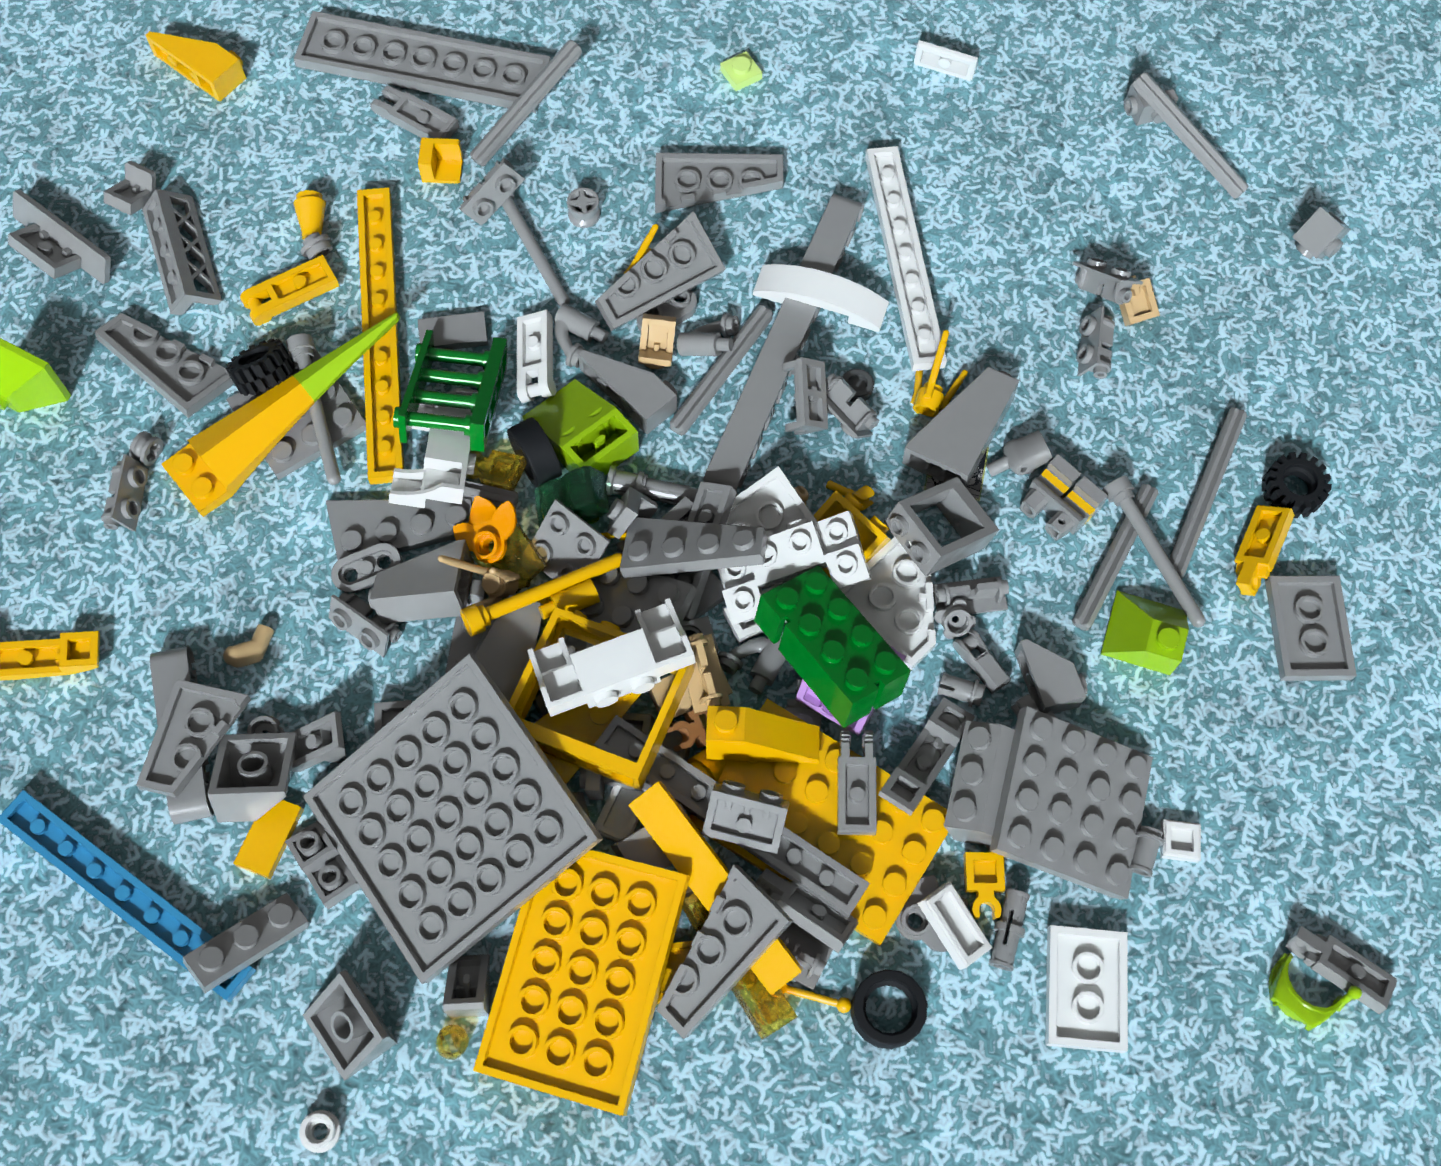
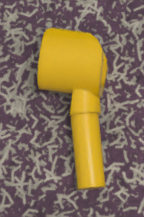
[826,480,875,511]

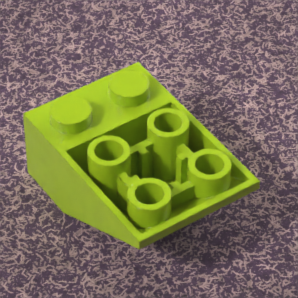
[522,379,639,490]

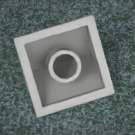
[303,970,397,1081]

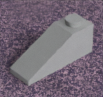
[578,350,677,434]

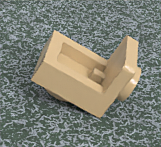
[638,313,676,369]

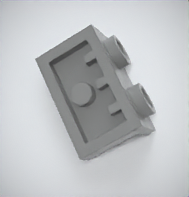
[701,780,790,854]

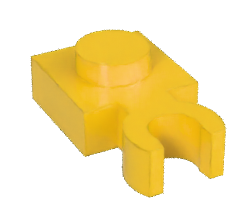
[963,852,1005,920]

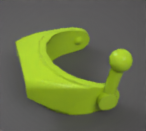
[1269,952,1362,1031]

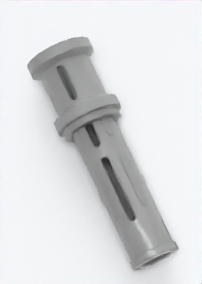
[605,465,698,505]

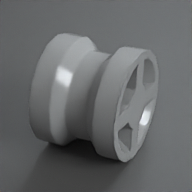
[567,188,600,228]

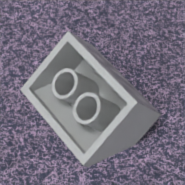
[944,720,1015,846]

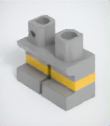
[1020,454,1108,540]

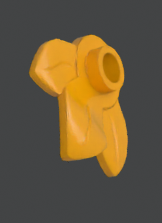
[453,496,517,564]

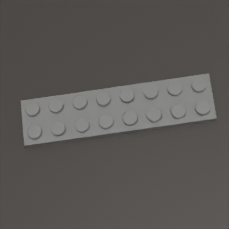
[293,11,551,113]

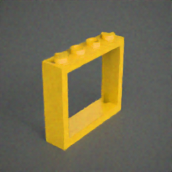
[509,607,694,791]

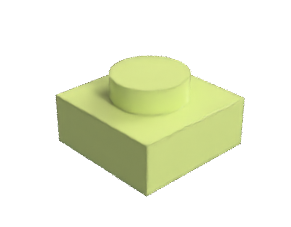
[720,51,762,91]

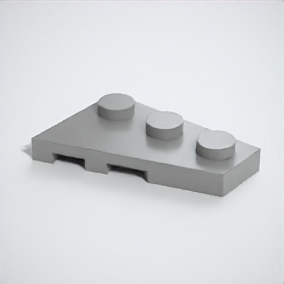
[136,679,251,798]

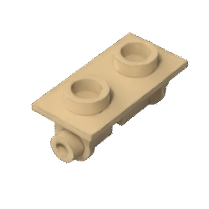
[687,633,730,714]

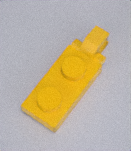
[1234,505,1295,596]

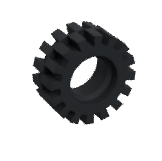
[226,338,295,396]
[1261,452,1332,518]

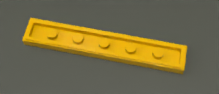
[628,781,803,995]

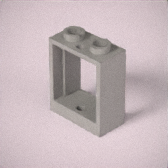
[884,477,999,577]

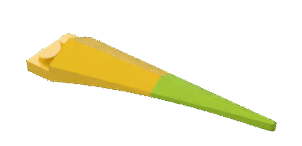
[161,313,400,517]

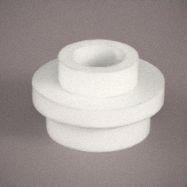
[299,1110,341,1153]

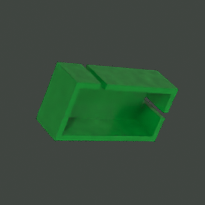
[754,565,911,728]

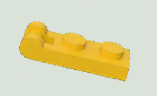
[240,255,339,326]

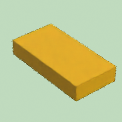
[233,800,304,880]

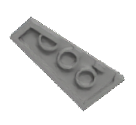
[655,153,783,213]
[595,211,726,331]
[94,313,234,418]
[325,499,472,560]
[620,517,767,578]
[656,865,793,1039]

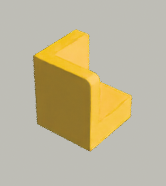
[418,138,463,184]

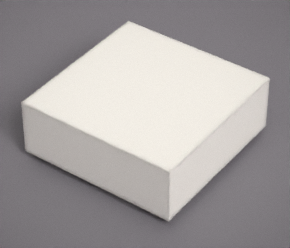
[1160,819,1201,863]

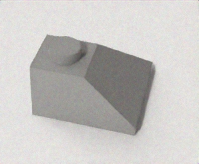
[207,732,298,823]

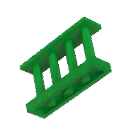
[393,330,508,452]

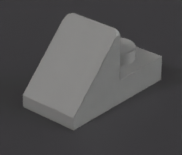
[291,711,347,772]

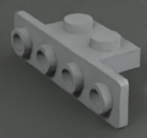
[8,189,111,284]

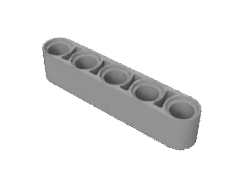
[150,645,215,825]

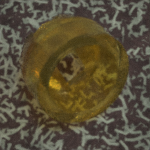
[436,1025,469,1060]

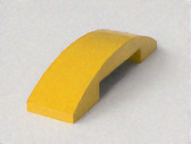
[0,631,100,681]

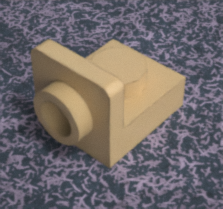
[1119,275,1160,326]

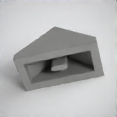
[443,954,490,1018]

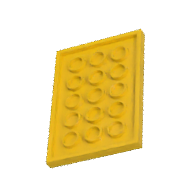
[689,698,948,946]
[473,850,691,1116]

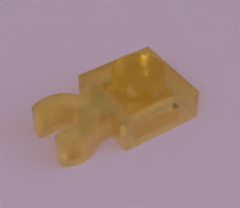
[466,450,527,491]

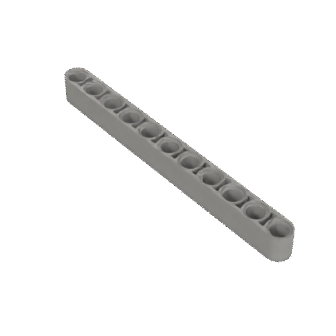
[703,193,864,497]

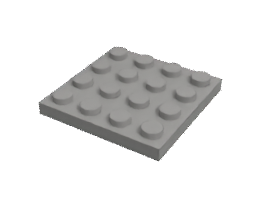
[989,706,1153,900]

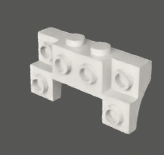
[389,387,478,508]
[718,511,872,626]
[527,598,696,717]

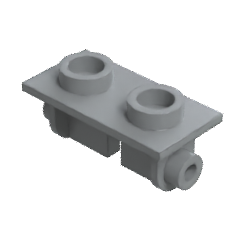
[460,158,525,225]
[1072,257,1143,305]
[1076,306,1115,379]
[826,373,879,439]
[101,454,149,531]
[933,576,1009,617]
[329,592,402,657]

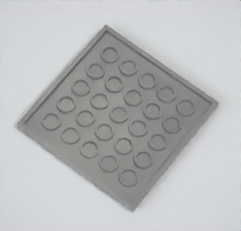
[303,654,603,984]

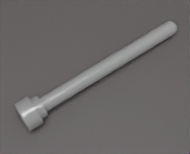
[501,191,570,306]
[286,333,341,485]
[1103,476,1206,628]

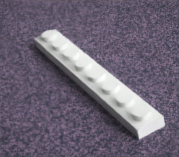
[865,146,947,371]

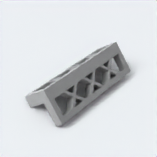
[142,189,222,315]

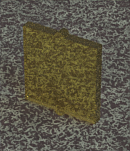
[472,522,547,600]

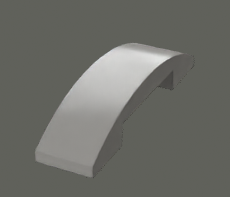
[878,697,975,816]

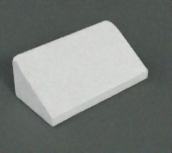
[914,40,978,81]

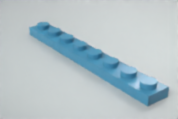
[0,790,256,1002]

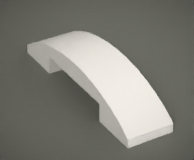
[753,264,889,332]

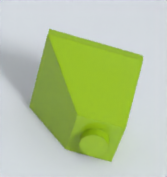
[0,338,72,413]
[1100,590,1189,675]

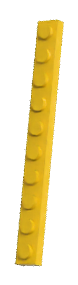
[357,187,404,485]

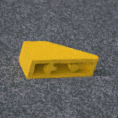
[145,31,246,102]
[706,706,820,764]

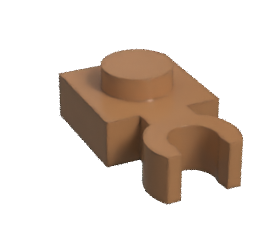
[667,710,707,752]

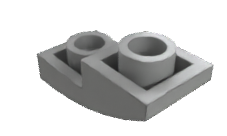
[285,820,361,910]

